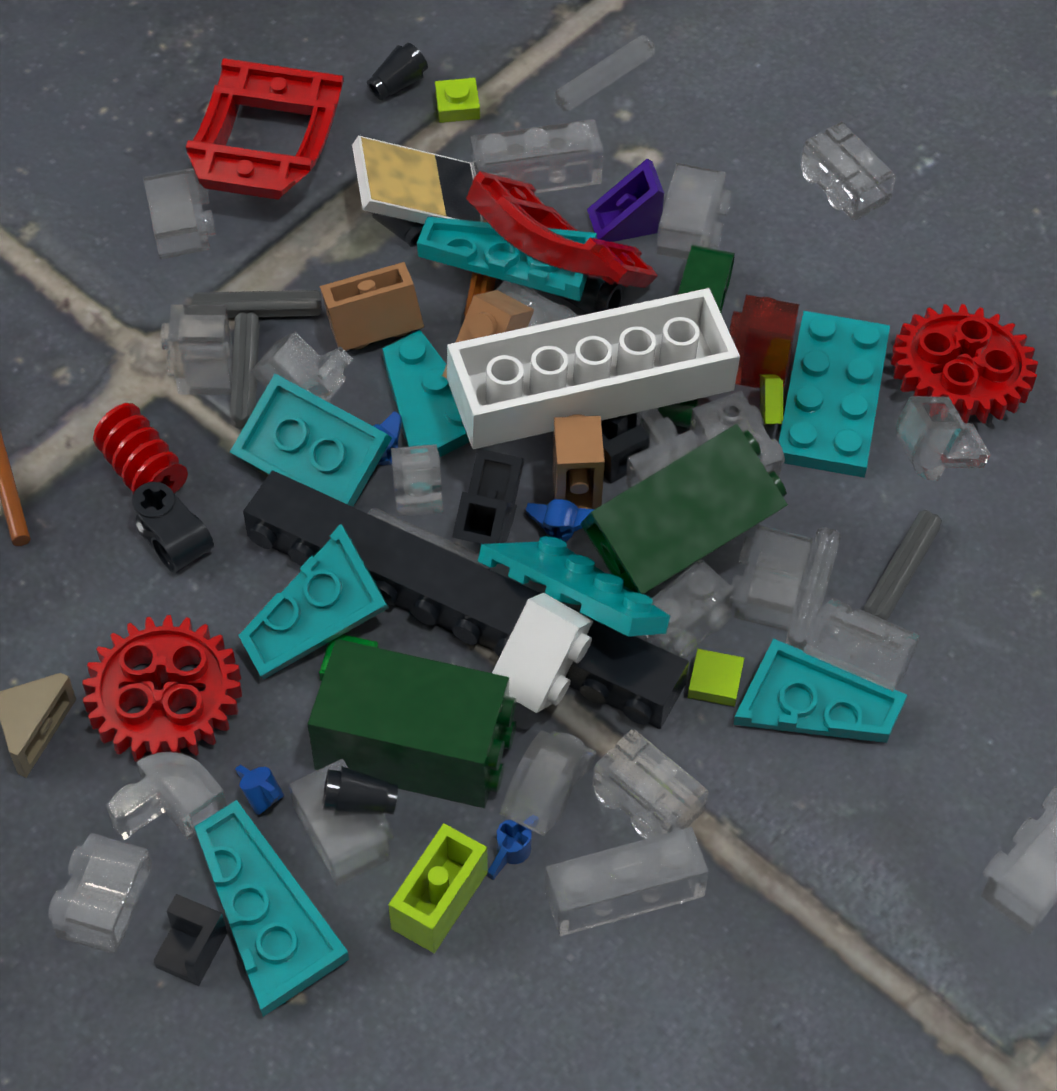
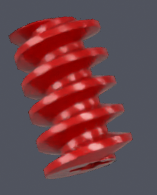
[93,403,188,495]

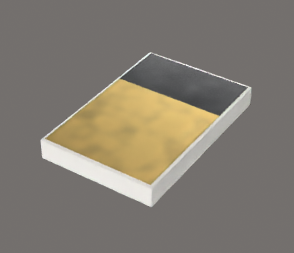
[352,135,483,224]

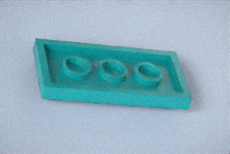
[775,311,890,478]

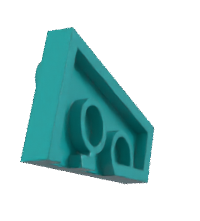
[382,330,470,471]
[238,524,389,679]
[733,638,907,743]

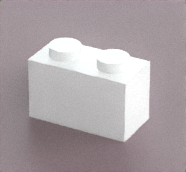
[492,593,593,713]

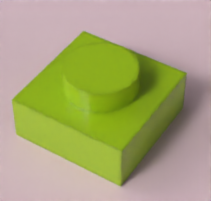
[435,78,480,123]

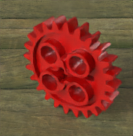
[891,304,1038,424]
[82,615,242,764]

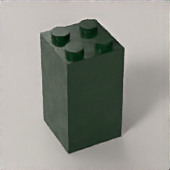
[580,423,788,594]
[308,639,516,809]

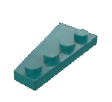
[417,217,597,301]
[478,536,670,637]
[194,800,349,1017]

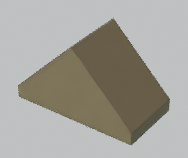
[0,673,76,778]

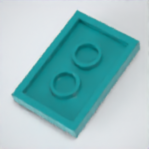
[230,373,392,507]

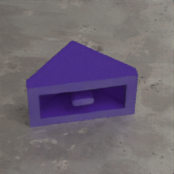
[587,159,664,242]

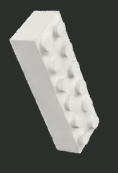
[447,288,740,449]

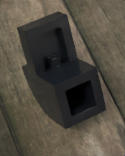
[452,448,525,544]

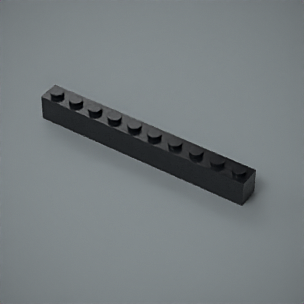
[243,470,689,729]

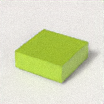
[760,374,783,424]
[688,648,744,707]

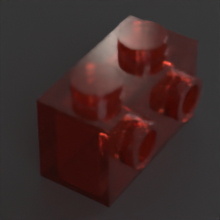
[729,294,800,391]

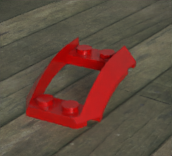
[186,58,344,200]
[466,171,658,288]

